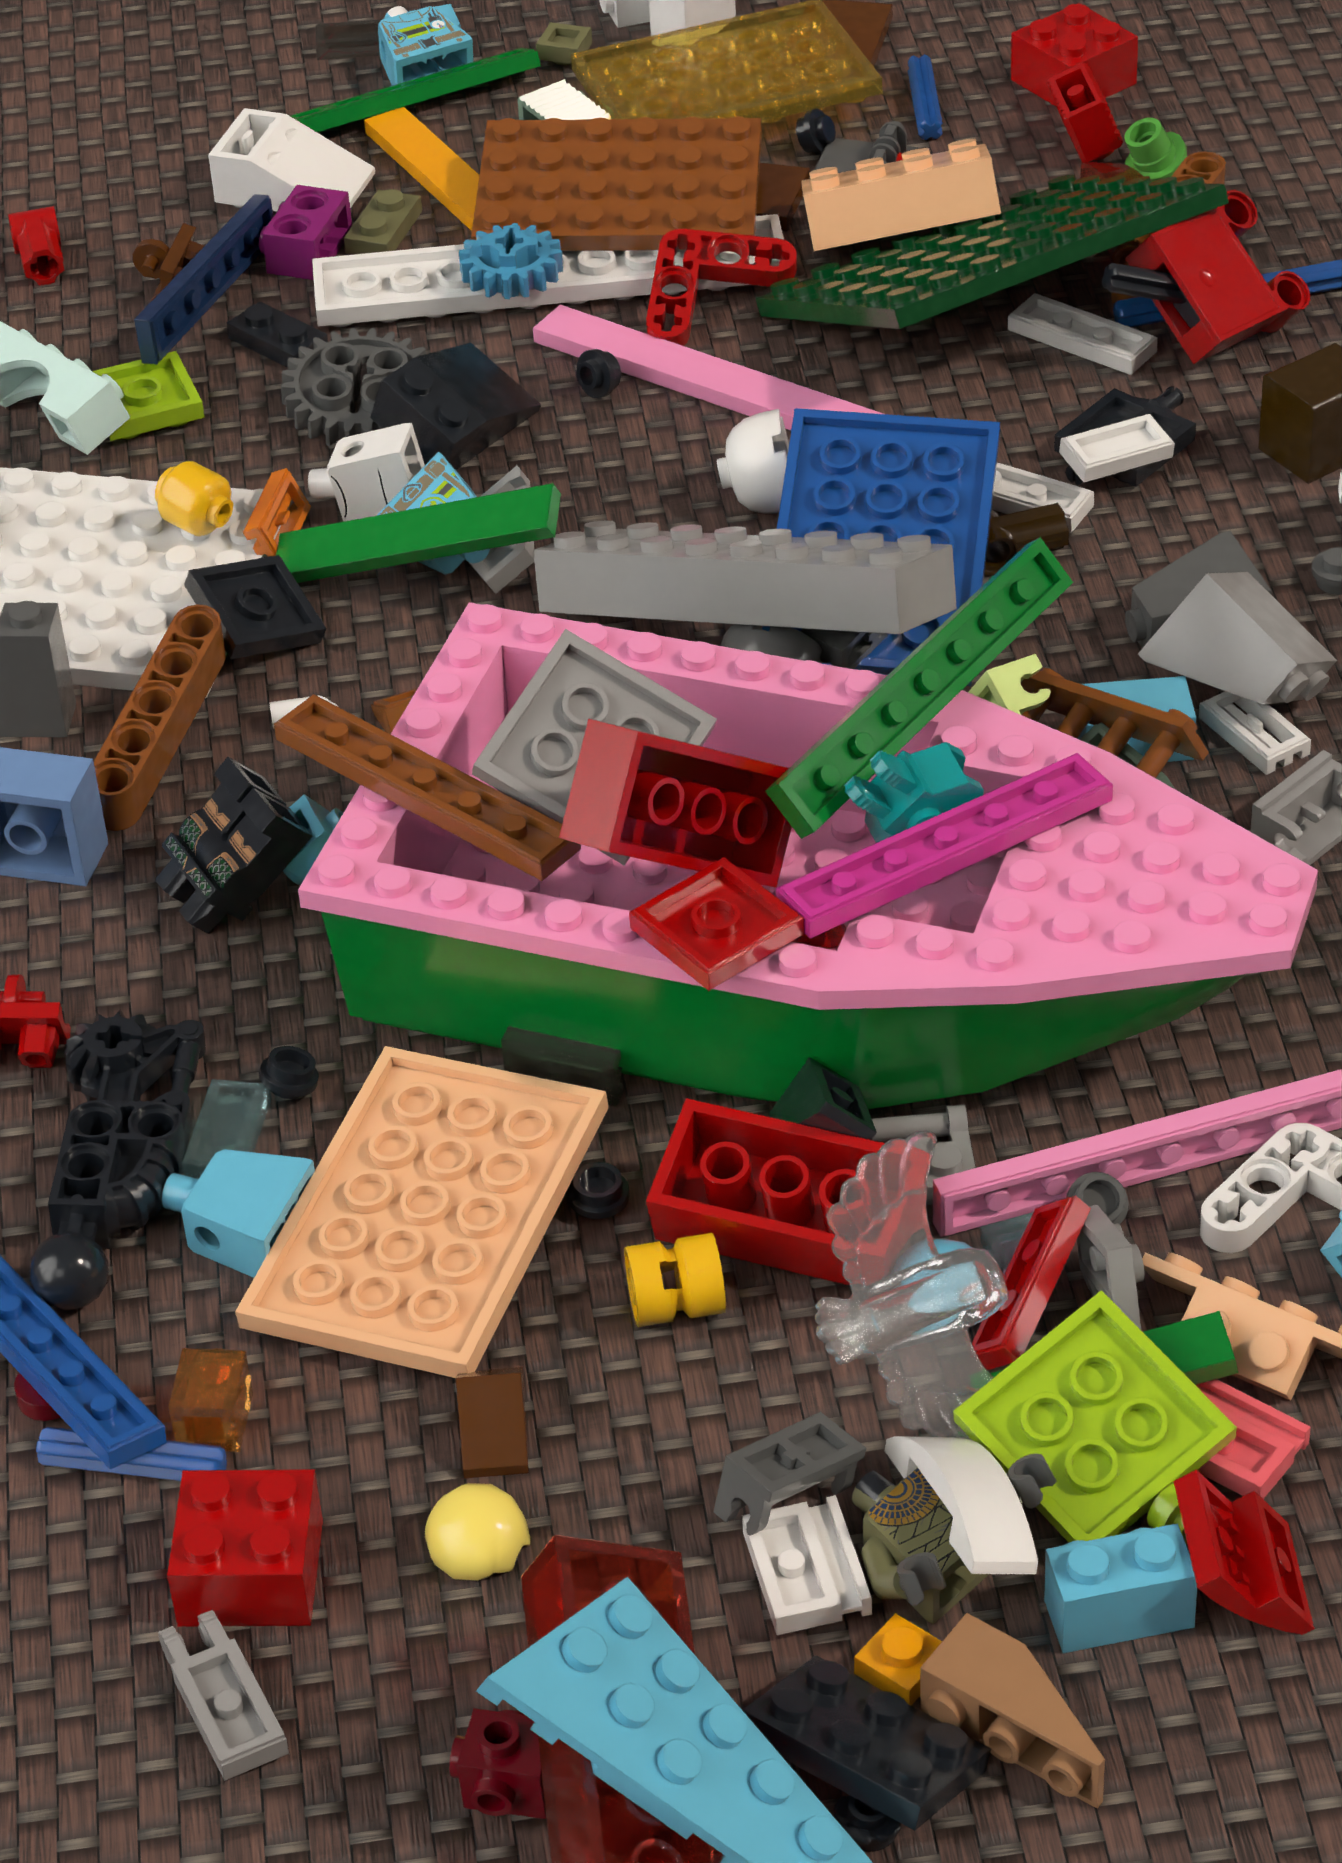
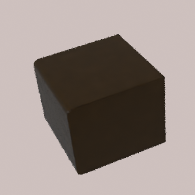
[1258,343,1342,484]

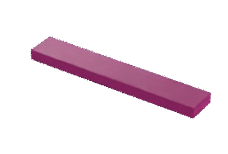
[776,753,1113,938]

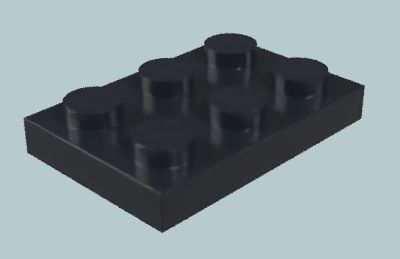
[742,1655,991,1831]

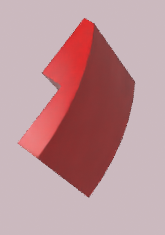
[1173,1469,1314,1635]

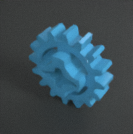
[459,223,563,299]

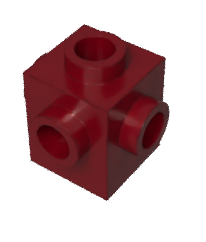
[449,1708,562,1819]

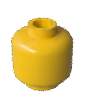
[155,461,233,537]

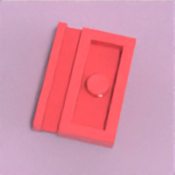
[1196,1379,1311,1499]

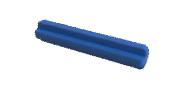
[908,54,943,140]
[36,1427,227,1481]

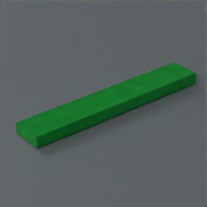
[290,48,541,132]
[276,483,561,583]

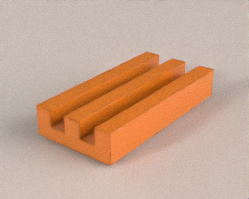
[243,468,311,557]

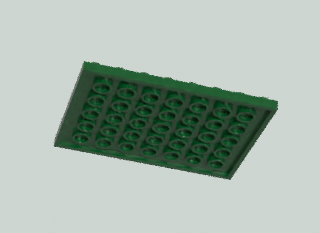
[755,175,1229,329]

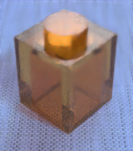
[169,1348,253,1452]

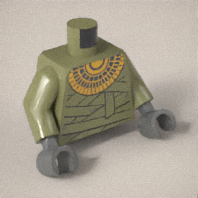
[852,1453,1057,1625]

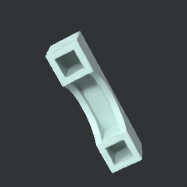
[0,321,130,455]

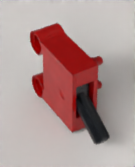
[1102,190,1310,364]

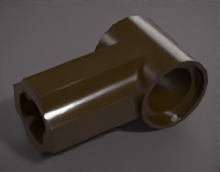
[984,503,1069,576]

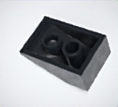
[370,343,541,470]

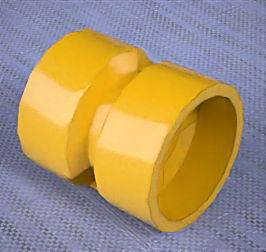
[624,1233,726,1327]

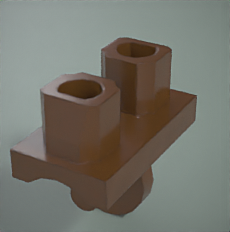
[133,223,205,301]

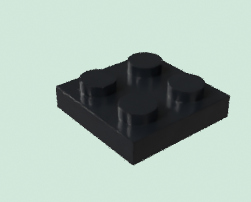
[184,555,327,659]

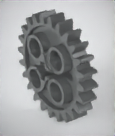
[281,328,426,446]

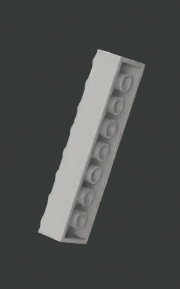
[533,520,957,634]

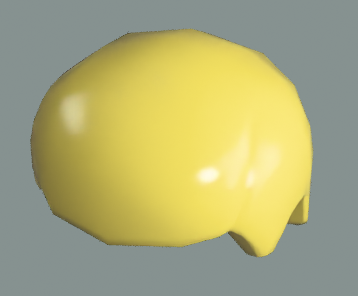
[425,1483,530,1581]

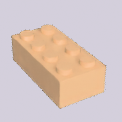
[801,139,1001,251]

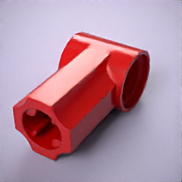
[8,206,65,286]

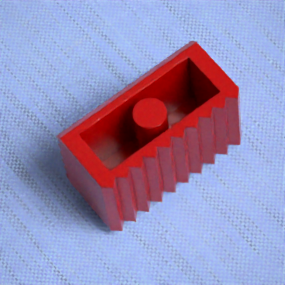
[1046,62,1123,163]

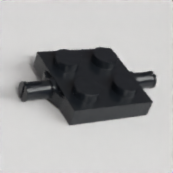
[1054,386,1196,487]

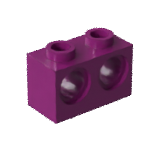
[259,185,352,280]

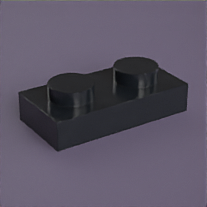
[226,302,328,368]

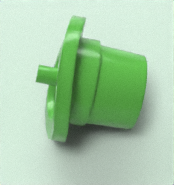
[1125,118,1187,182]

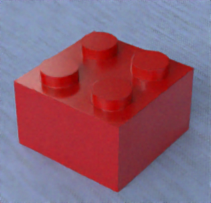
[1011,3,1138,106]
[167,1469,323,1627]

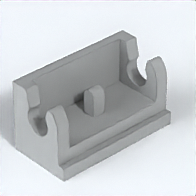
[1251,750,1342,865]

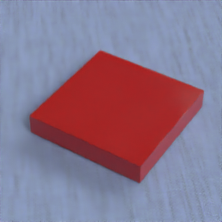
[629,857,804,991]

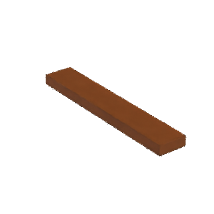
[274,694,581,881]

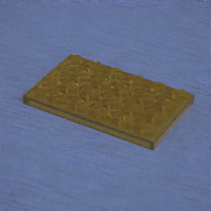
[571,0,883,123]

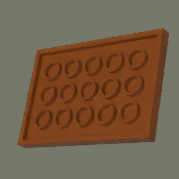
[471,116,762,251]

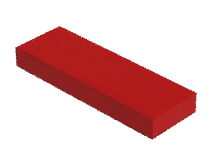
[966,1195,1091,1372]

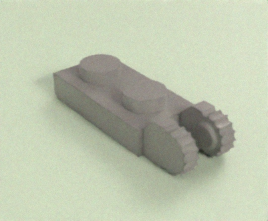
[158,1610,289,1781]

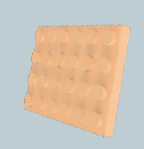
[235,1046,609,1378]

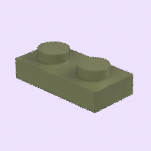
[344,189,422,255]

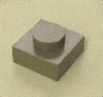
[536,22,592,66]

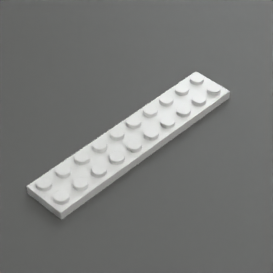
[312,214,784,327]

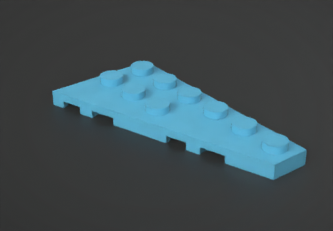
[476,1577,873,1863]

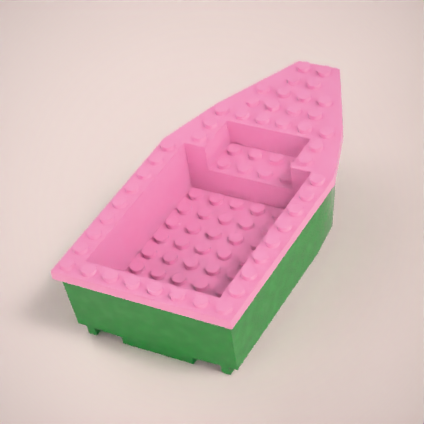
[298,603,1318,1109]

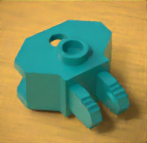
[844,742,984,843]

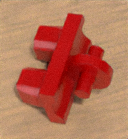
[0,974,71,1068]

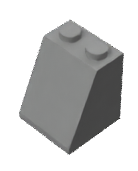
[1138,572,1337,705]

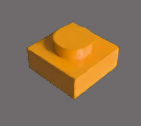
[854,1613,942,1705]

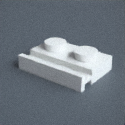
[742,1495,872,1635]

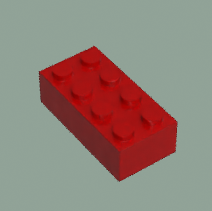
[559,718,792,888]
[646,1098,928,1295]

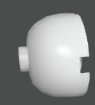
[717,409,789,514]

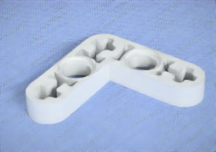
[1200,1123,1342,1253]

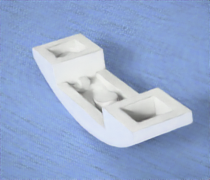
[884,1436,1038,1574]

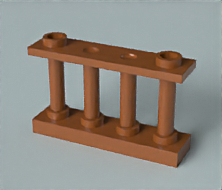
[1021,668,1209,778]

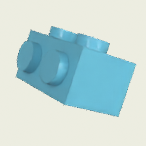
[1044,1523,1197,1653]

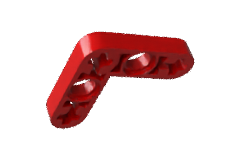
[646,228,797,346]

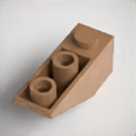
[920,1613,1105,1809]

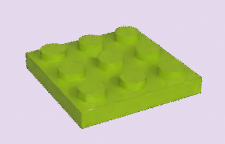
[953,1290,1237,1542]

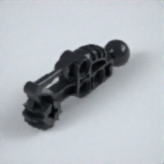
[29,1009,206,1311]

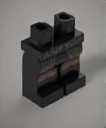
[155,756,313,934]

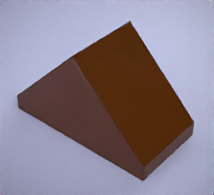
[456,1367,529,1479]

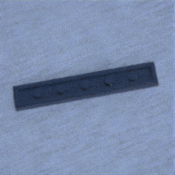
[134,194,274,364]

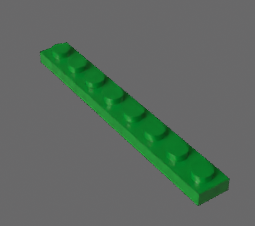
[765,537,1073,839]

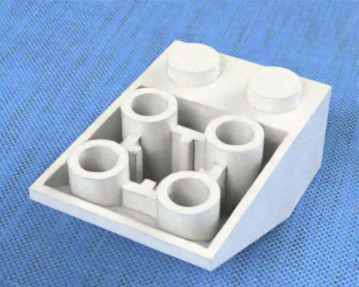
[208,108,375,212]

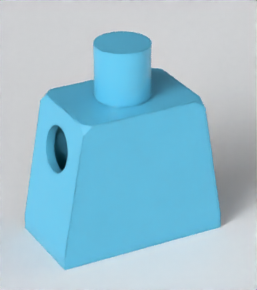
[162,1149,315,1278]

